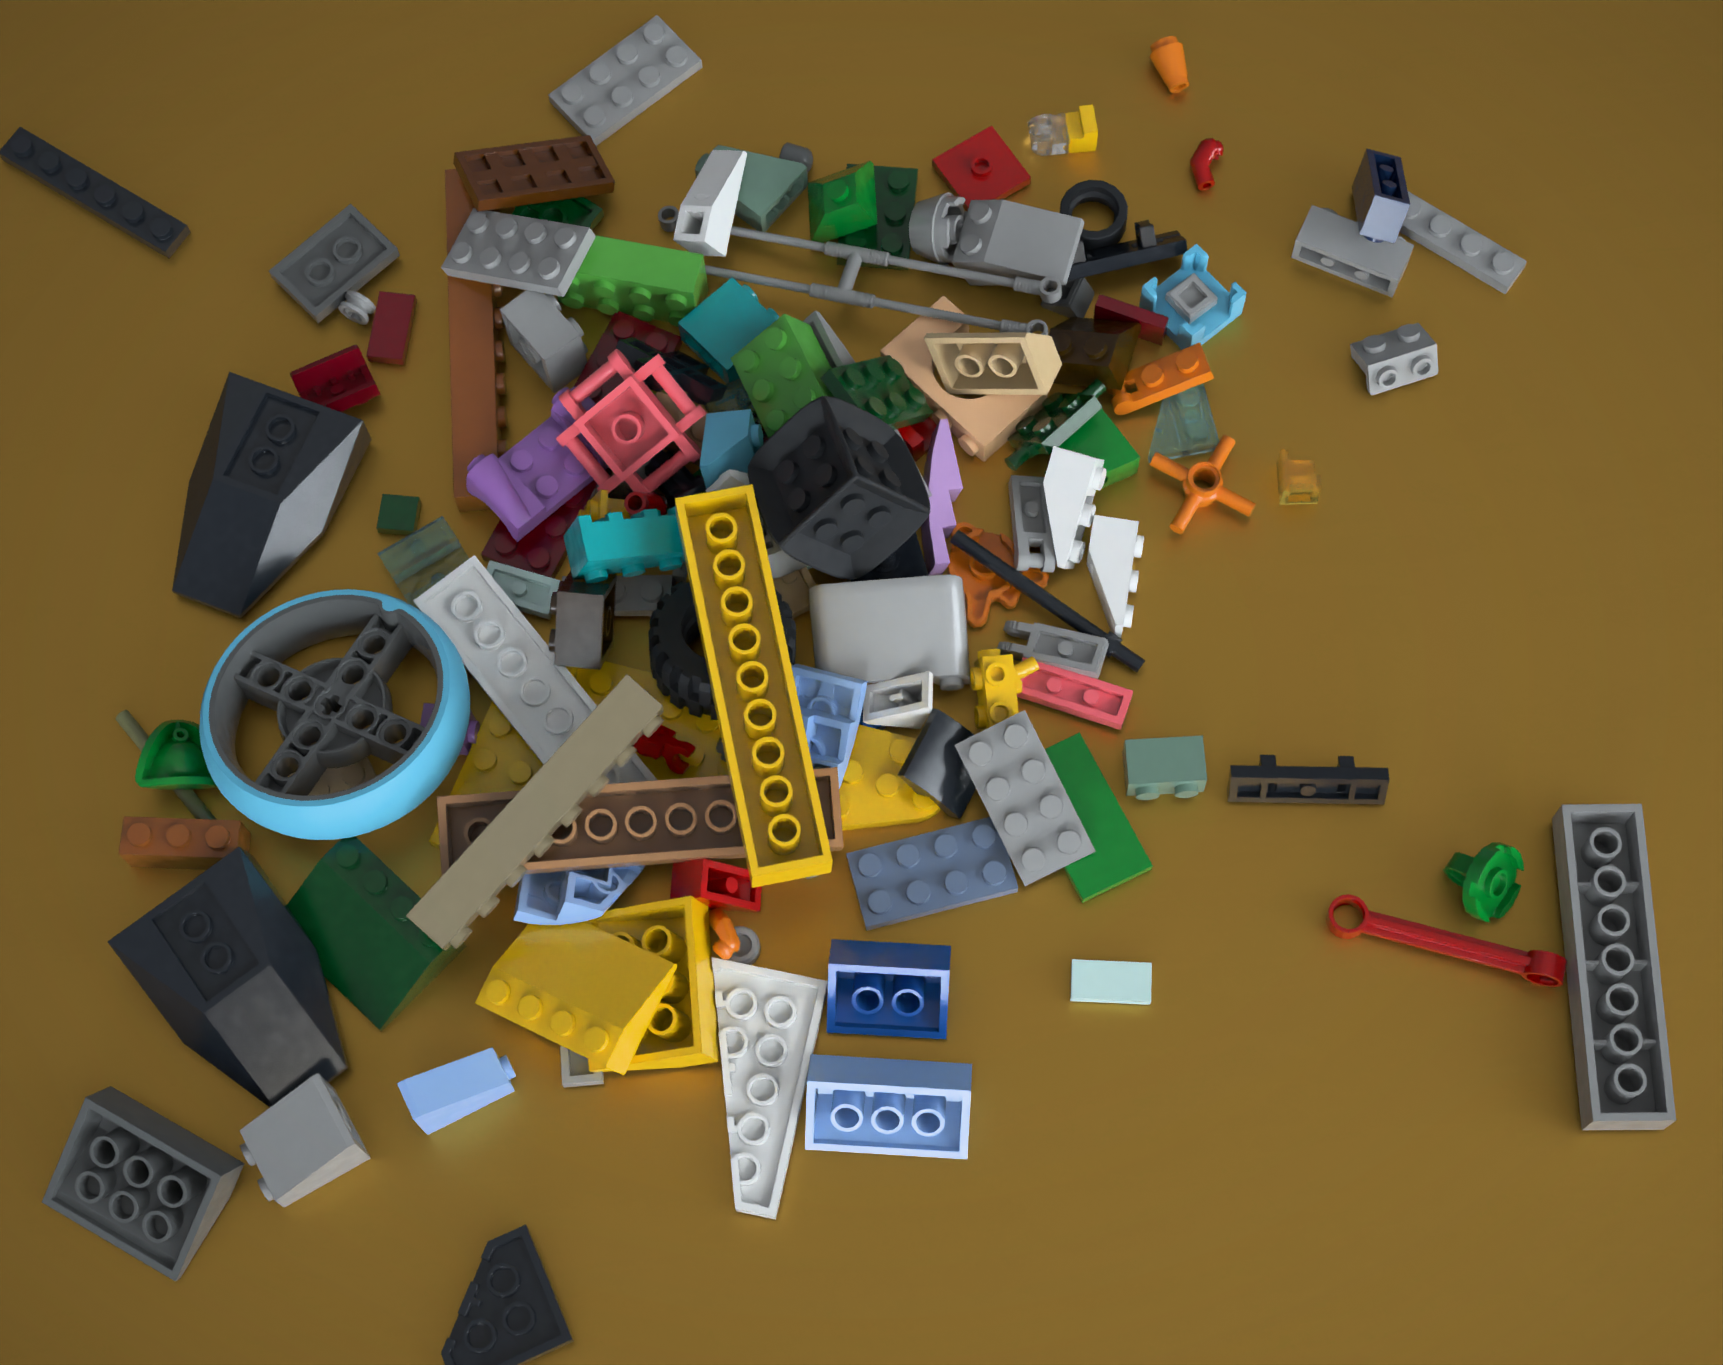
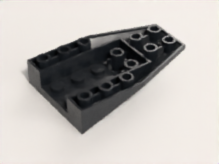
[172,372,372,618]
[108,847,349,1107]

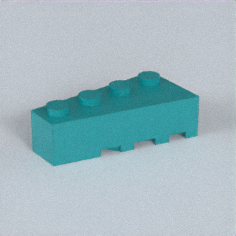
[563,507,685,583]

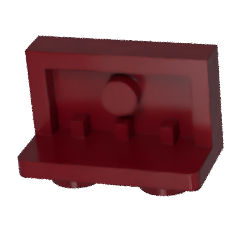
[290,345,381,412]

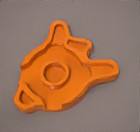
[947,522,1049,628]

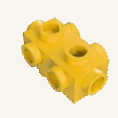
[970,649,1039,731]

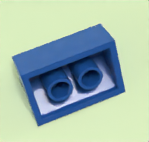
[826,939,951,1039]

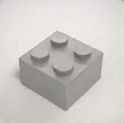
[500,290,588,394]

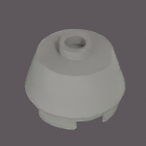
[909,192,967,266]

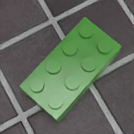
[557,235,709,327]
[731,314,834,438]

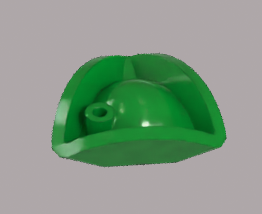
[135,720,217,790]

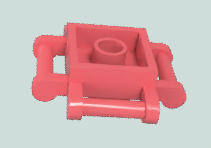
[555,349,707,494]

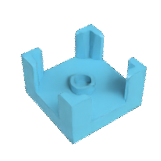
[1139,243,1247,349]

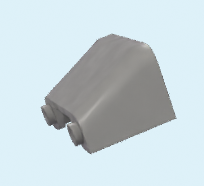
[809,574,971,691]

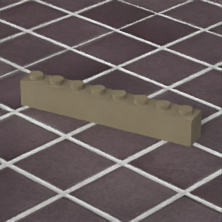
[406,674,664,950]

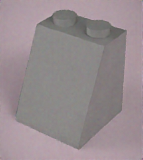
[239,1073,371,1208]

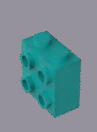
[678,277,780,387]

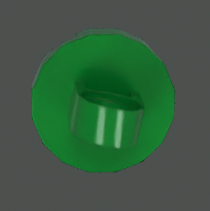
[1443,842,1524,922]

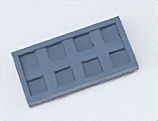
[846,817,1018,931]

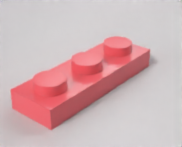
[1017,657,1133,730]

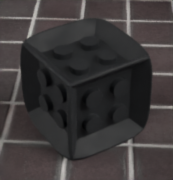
[748,396,930,580]

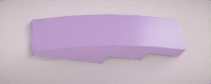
[921,419,963,576]

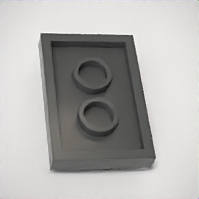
[269,204,400,323]

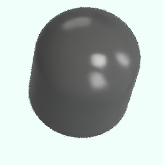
[779,142,813,173]

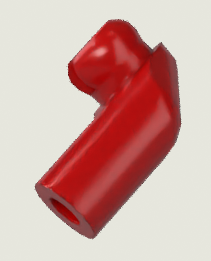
[1190,138,1224,191]

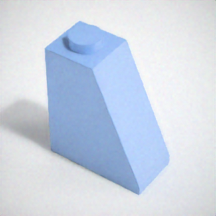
[397,1047,516,1135]

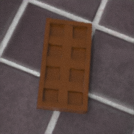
[453,135,615,212]

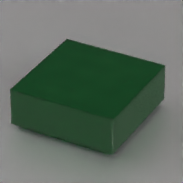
[376,494,421,536]

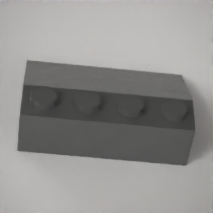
[42,1086,245,1281]

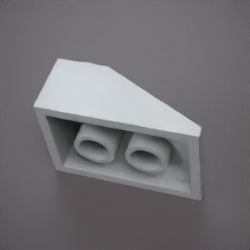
[952,199,1085,286]

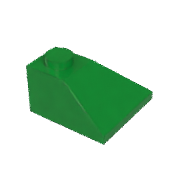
[808,161,877,243]

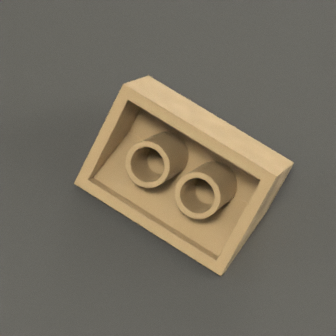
[924,332,1062,395]

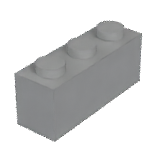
[1291,205,1414,298]

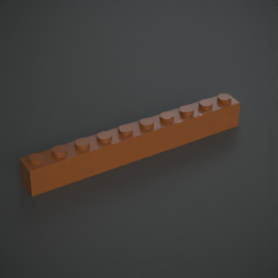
[445,169,508,512]

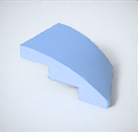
[791,664,868,789]
[513,865,645,925]

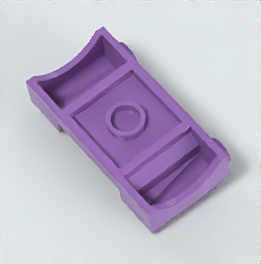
[466,386,609,542]

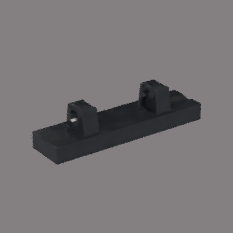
[1067,220,1188,281]
[1227,755,1390,805]

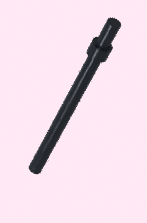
[950,530,1146,673]

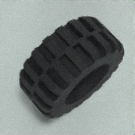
[648,581,796,720]

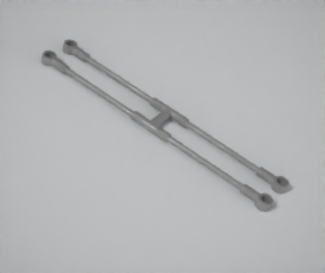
[658,206,1062,336]

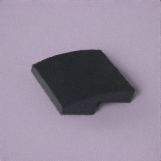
[898,708,976,819]

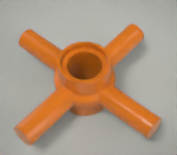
[1149,435,1256,534]

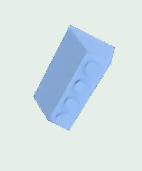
[805,1054,972,1159]

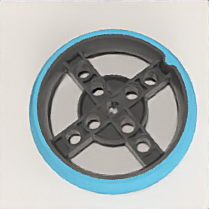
[199,589,470,840]

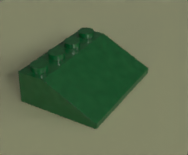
[287,836,467,1032]

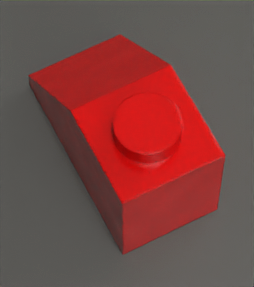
[670,858,762,913]

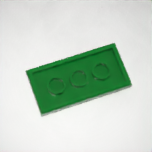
[1045,732,1153,903]

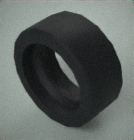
[1060,180,1128,251]

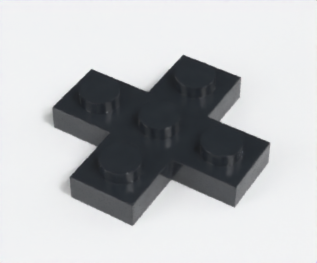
[615,337,728,405]

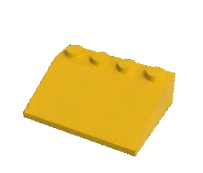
[584,896,719,1072]
[475,922,678,1075]

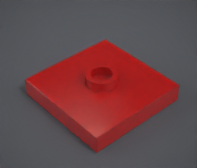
[932,125,1031,211]

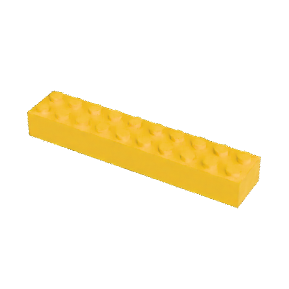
[675,484,833,888]

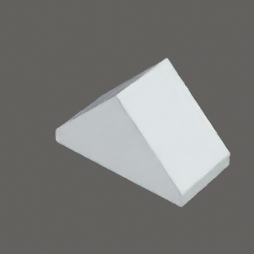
[863,671,933,729]

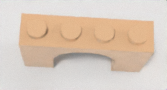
[880,295,1048,462]

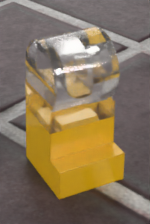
[1027,104,1098,156]

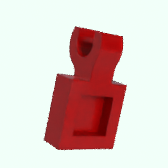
[633,725,696,774]

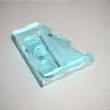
[1148,383,1219,463]

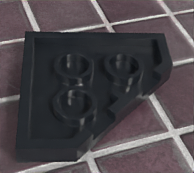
[441,1225,574,1365]

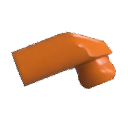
[709,908,741,960]

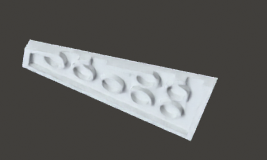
[712,957,828,1220]

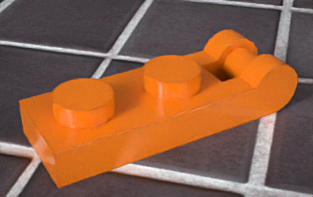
[1106,343,1214,415]

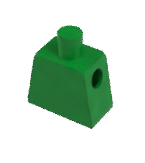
[1045,408,1140,491]

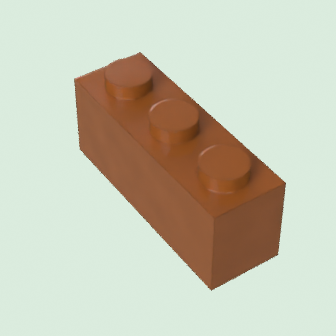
[119,816,251,870]

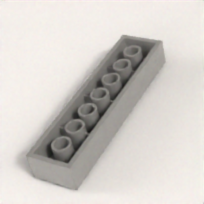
[1552,804,1676,1131]

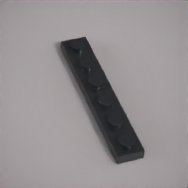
[0,127,191,259]

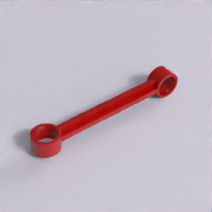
[1326,894,1567,987]

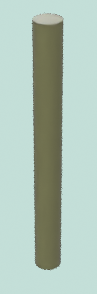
[115,710,217,820]

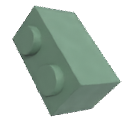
[1122,735,1207,800]

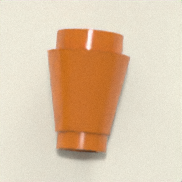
[1150,36,1189,93]

